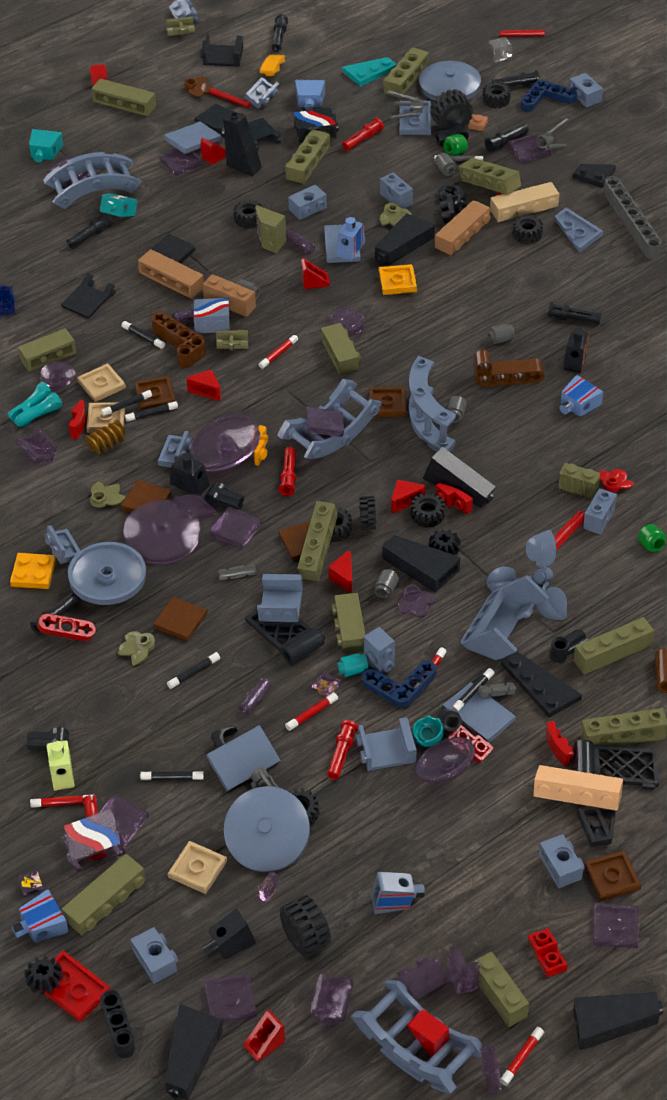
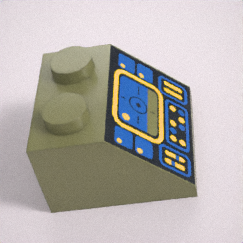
[255,205,287,253]

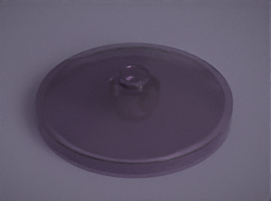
[190,413,260,472]
[124,500,200,564]

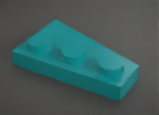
[342,57,397,87]

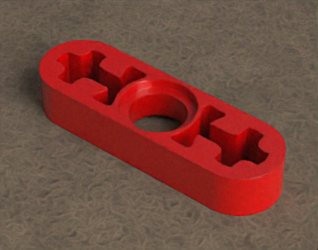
[37,614,96,641]

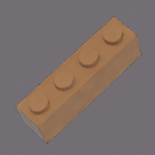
[435,200,490,255]
[138,249,204,299]

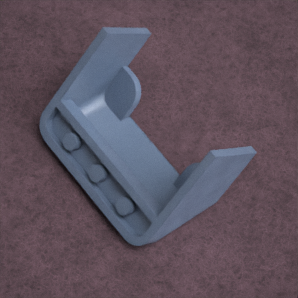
[460,575,549,660]

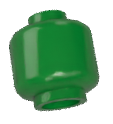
[444,134,468,156]
[638,524,666,552]

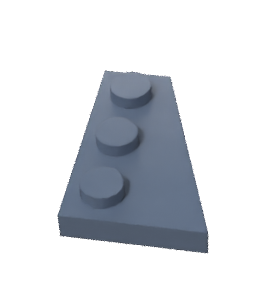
[555,208,603,253]

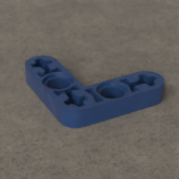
[521,80,577,112]
[362,661,437,708]

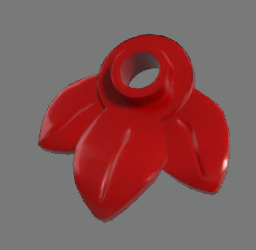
[599,469,634,493]

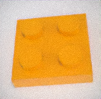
[379,264,417,295]
[10,553,56,589]

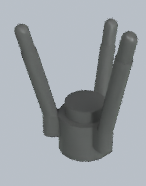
[388,91,423,119]
[537,118,569,150]
[250,768,279,789]

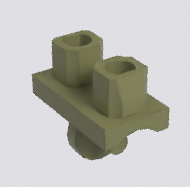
[166,16,195,36]
[216,330,248,350]

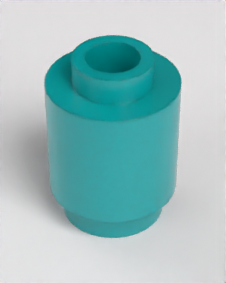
[337,653,368,677]

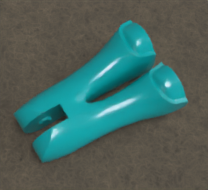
[7,382,63,427]

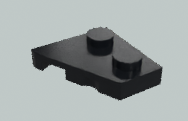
[573,164,616,188]
[577,806,616,847]

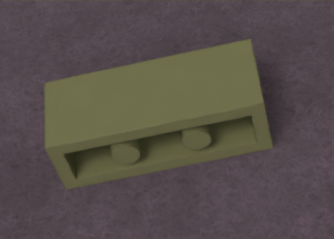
[321,323,361,375]
[18,328,76,372]
[331,593,366,653]
[472,951,529,1027]

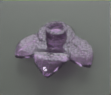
[398,585,436,617]

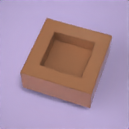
[468,114,488,131]

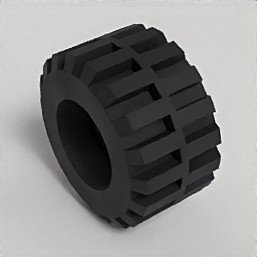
[430,89,474,131]
[280,894,331,957]

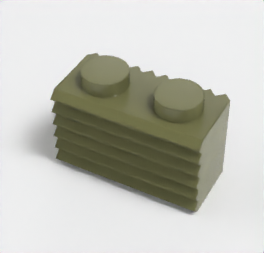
[558,463,601,499]

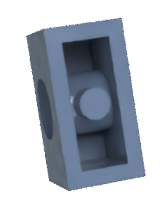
[569,73,603,107]
[380,172,413,209]
[288,185,327,220]
[583,488,617,535]
[364,627,395,674]
[539,834,584,888]
[131,927,178,984]

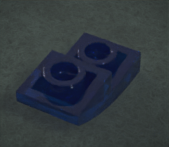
[0,285,16,316]

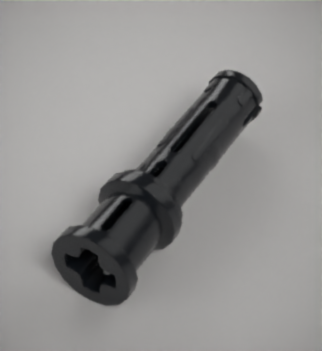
[271,14,288,52]
[491,70,540,86]
[484,123,529,152]
[66,213,113,249]
[548,302,602,324]
[30,592,82,636]

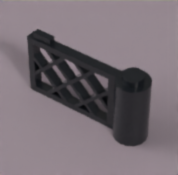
[245,610,325,665]
[573,740,659,790]

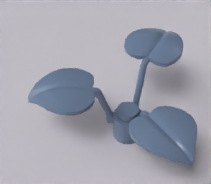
[487,530,567,620]

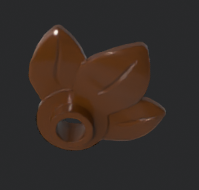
[183,77,214,97]

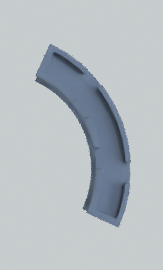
[43,152,142,209]
[409,356,456,452]
[277,379,382,459]
[351,980,487,1094]

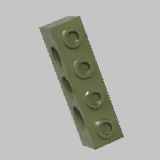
[383,47,429,98]
[285,130,330,184]
[459,158,521,195]
[297,501,338,582]
[581,708,667,746]

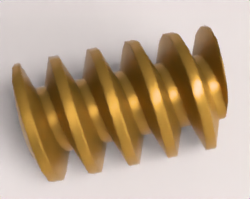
[84,420,125,455]

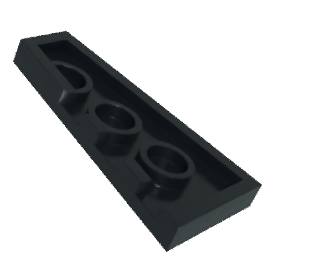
[501,651,582,718]

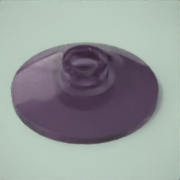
[40,361,75,388]

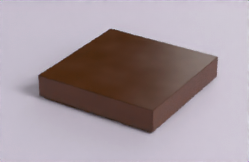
[134,376,176,410]
[369,387,406,417]
[121,480,171,520]
[279,521,311,561]
[153,597,207,641]
[584,851,641,901]

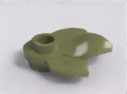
[380,203,411,226]
[90,481,125,508]
[118,631,155,666]

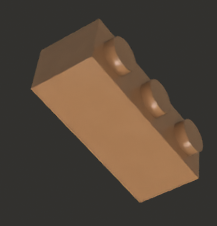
[203,274,256,317]

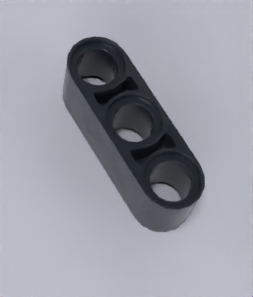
[100,990,135,1058]

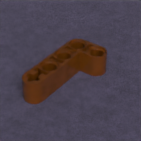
[151,312,206,368]
[473,350,545,387]

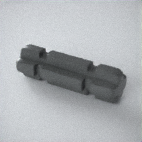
[218,564,256,581]
[478,682,516,698]

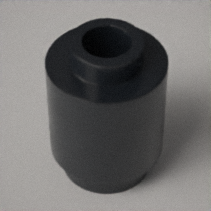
[437,709,462,731]

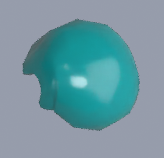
[412,715,444,747]

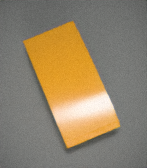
[260,55,285,76]
[253,425,268,466]

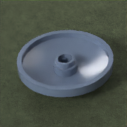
[419,61,481,100]
[68,542,146,605]
[224,786,310,873]

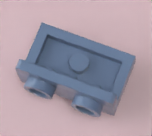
[169,0,199,22]
[244,77,279,109]
[158,431,192,467]
[44,525,80,564]

